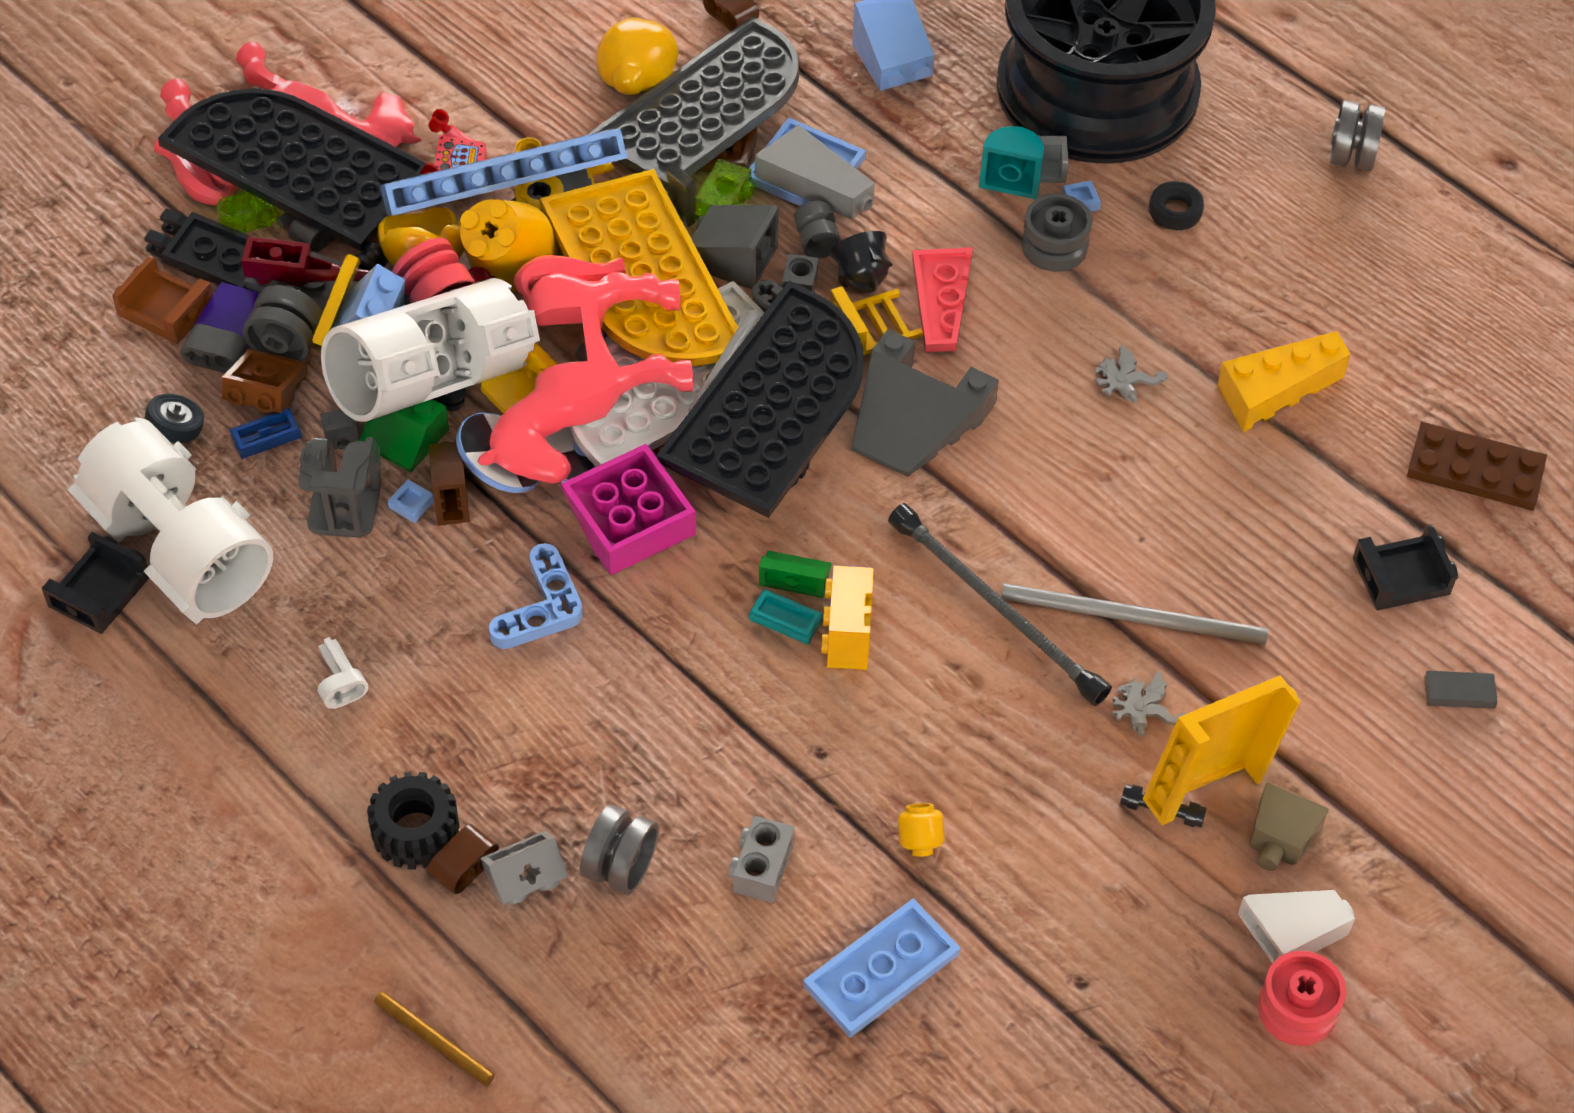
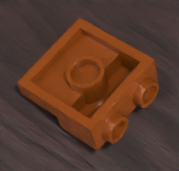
[222,349,307,413]

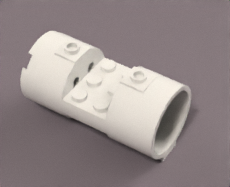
[321,278,540,422]
[68,418,273,625]

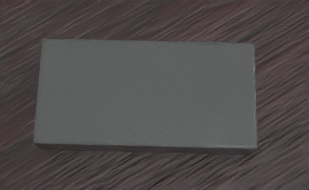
[1424,671,1498,709]

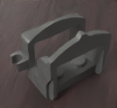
[298,437,381,538]

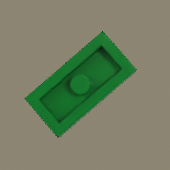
[759,550,832,598]

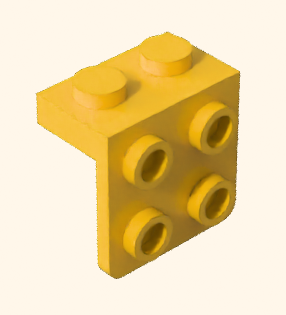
[480,343,557,414]

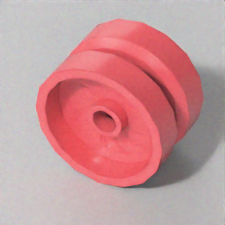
[1258,951,1346,1046]

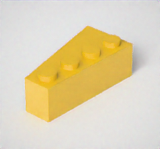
[1217,331,1351,433]

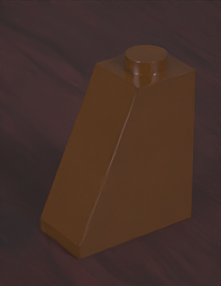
[428,441,470,526]

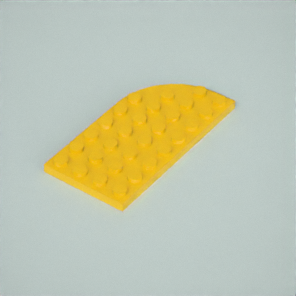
[540,169,738,366]

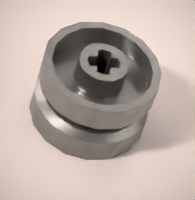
[1330,100,1385,171]
[580,804,659,896]

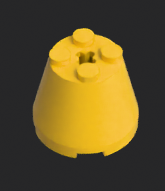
[460,199,559,294]

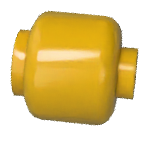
[898,803,945,857]

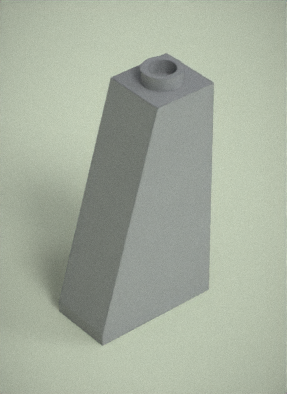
[755,125,875,219]

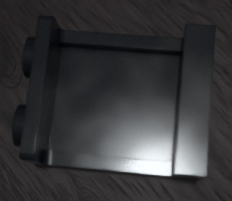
[1353,525,1458,611]
[42,532,149,634]

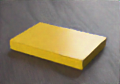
[312,254,361,346]

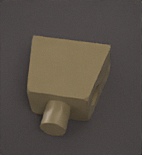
[1250,782,1329,871]

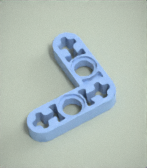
[489,543,583,649]

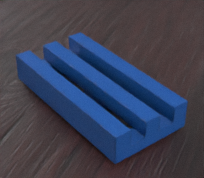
[229,408,302,459]

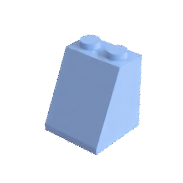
[852,0,934,91]
[332,264,405,328]

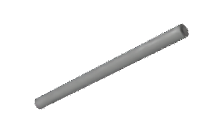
[1002,583,1268,645]

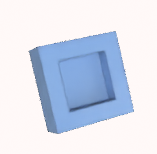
[1062,180,1101,212]
[388,479,434,523]

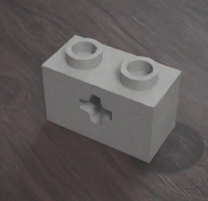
[481,830,568,905]

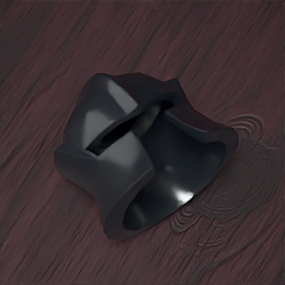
[830,231,893,292]

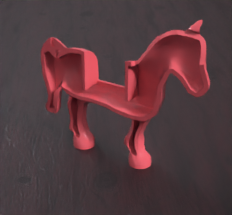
[154,41,422,206]
[478,255,693,484]

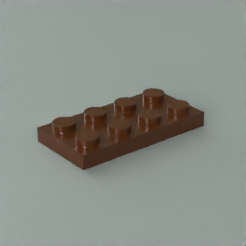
[1406,421,1547,511]

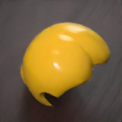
[596,17,679,95]
[378,207,464,267]

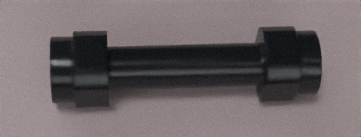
[1120,784,1207,828]

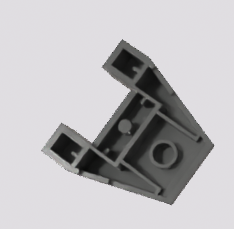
[852,329,999,477]

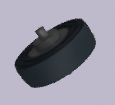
[145,394,204,443]

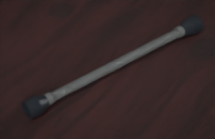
[888,503,1112,706]

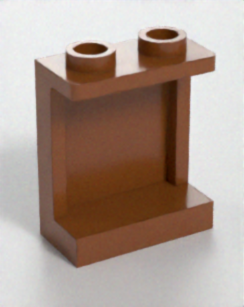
[112,256,213,344]

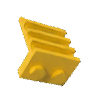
[830,286,923,355]

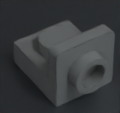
[320,410,359,450]

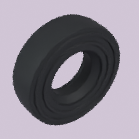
[1149,181,1204,230]

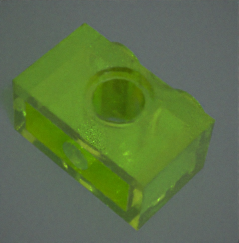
[695,159,755,221]

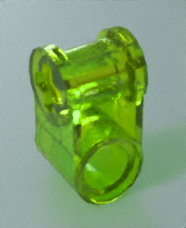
[216,192,279,233]

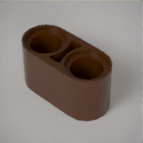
[702,0,760,31]
[427,824,499,894]

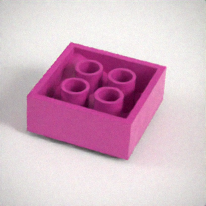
[561,444,696,576]

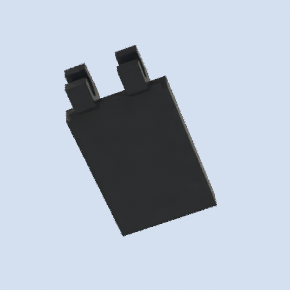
[144,208,252,289]

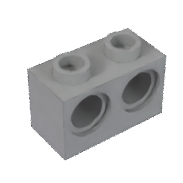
[728,816,795,903]

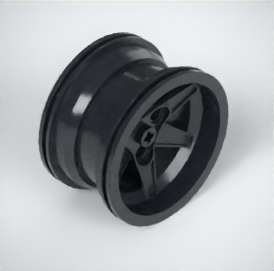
[997,0,1216,164]

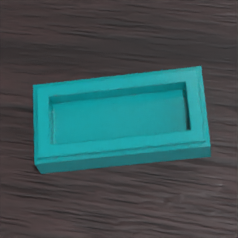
[749,589,823,645]

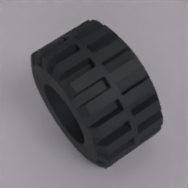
[367,771,460,869]

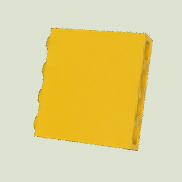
[1143,675,1301,825]

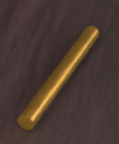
[374,991,495,1086]

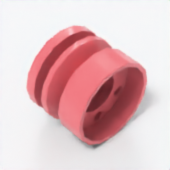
[392,237,475,303]

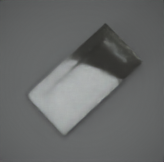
[667,165,696,228]

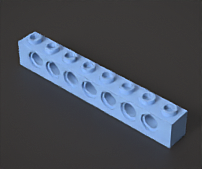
[380,128,627,216]

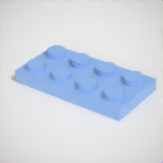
[803,898,961,1038]

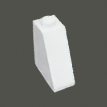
[1238,890,1355,964]

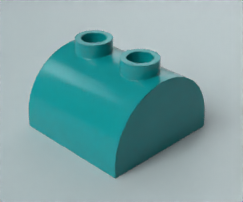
[979,126,1044,199]

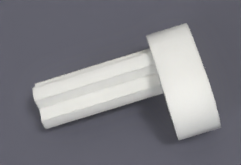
[317,637,368,709]

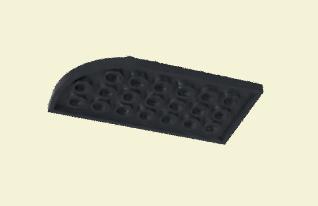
[158,88,427,251]
[657,281,864,518]

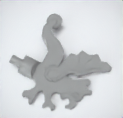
[1095,345,1167,403]
[1112,671,1185,737]

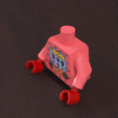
[420,109,488,175]

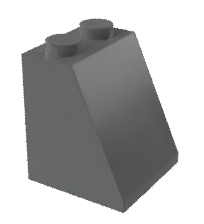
[690,205,779,289]

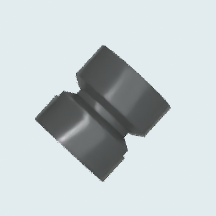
[794,200,841,259]

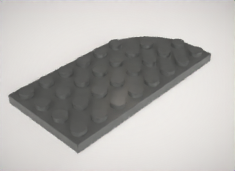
[587,17,800,191]

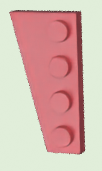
[912,247,973,353]

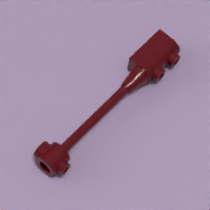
[241,236,496,287]

